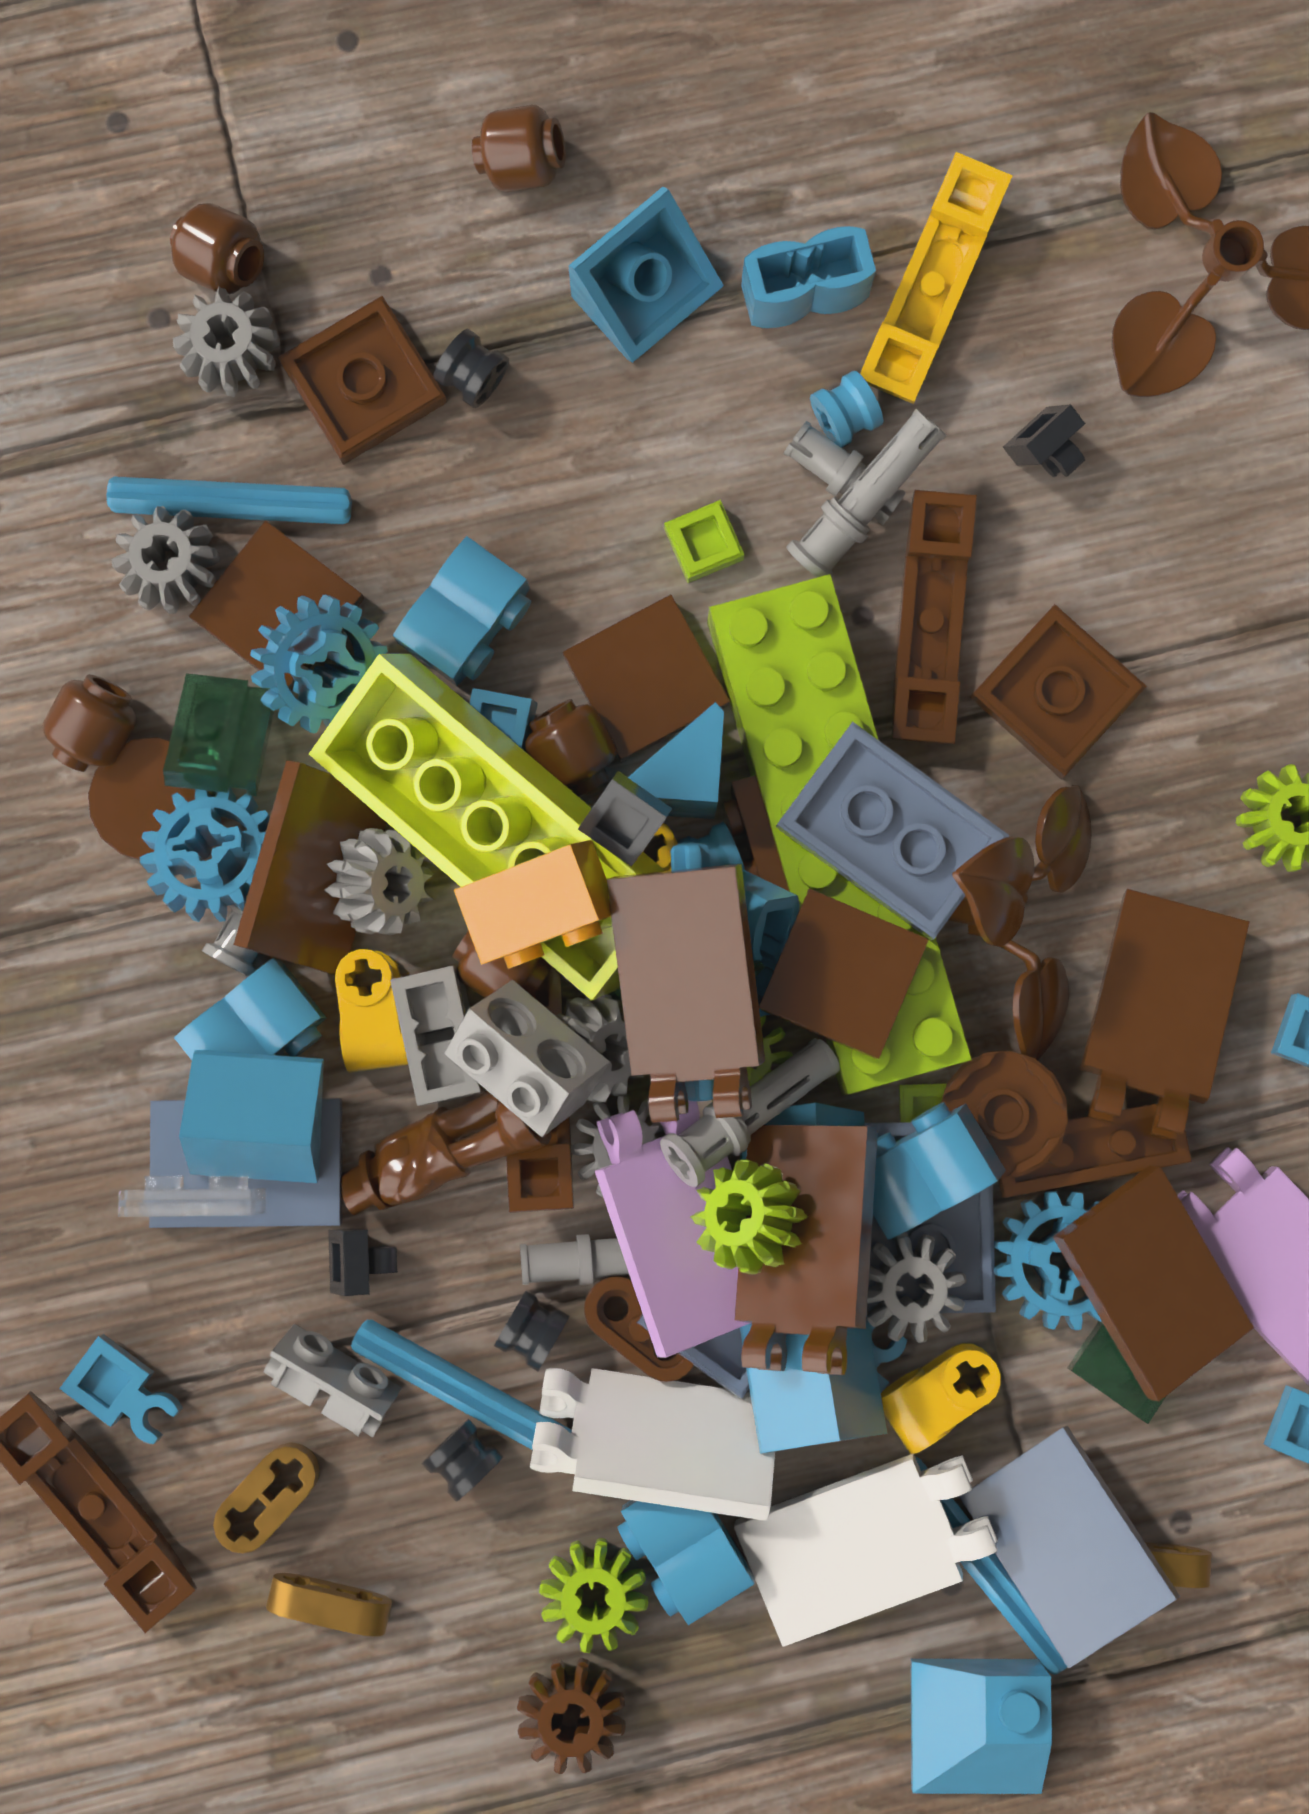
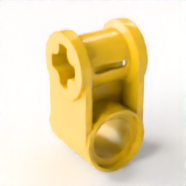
[335,949,408,1073]
[881,1343,1001,1454]

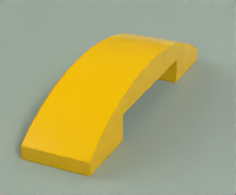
[860,152,1013,404]

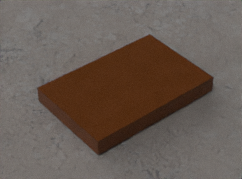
[233,760,387,975]
[1053,1165,1254,1402]

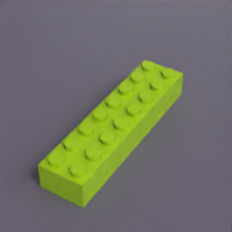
[707,574,971,1096]

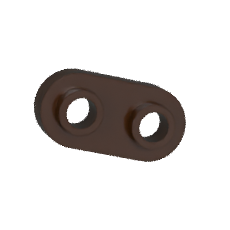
[584,1276,694,1382]

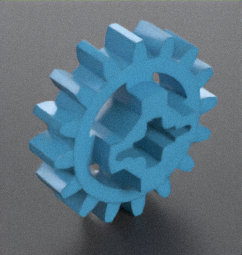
[250,594,388,733]
[140,784,270,922]
[994,1191,1102,1330]

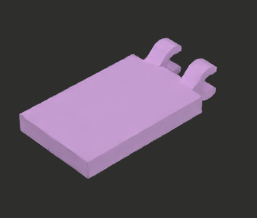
[595,1100,750,1357]
[1178,1147,1309,1386]

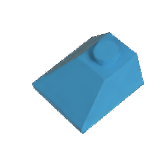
[911,1659,1052,1794]

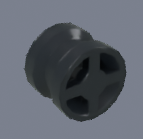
[434,328,509,408]
[494,1290,570,1372]
[422,1419,503,1502]

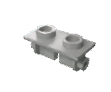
[263,1324,402,1437]

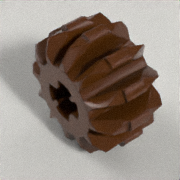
[517,1658,626,1774]

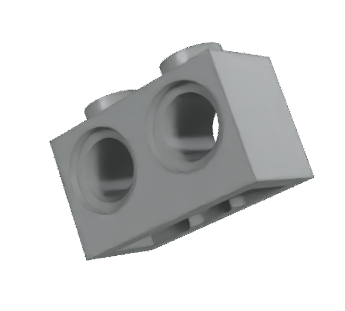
[390,966,487,1106]
[444,980,610,1137]

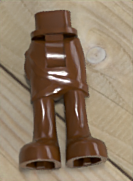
[341,1091,552,1215]

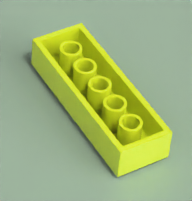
[309,654,665,1000]

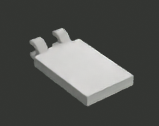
[530,1368,775,1521]
[734,1453,998,1647]

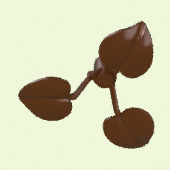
[1111,112,1309,397]
[948,785,1092,1061]

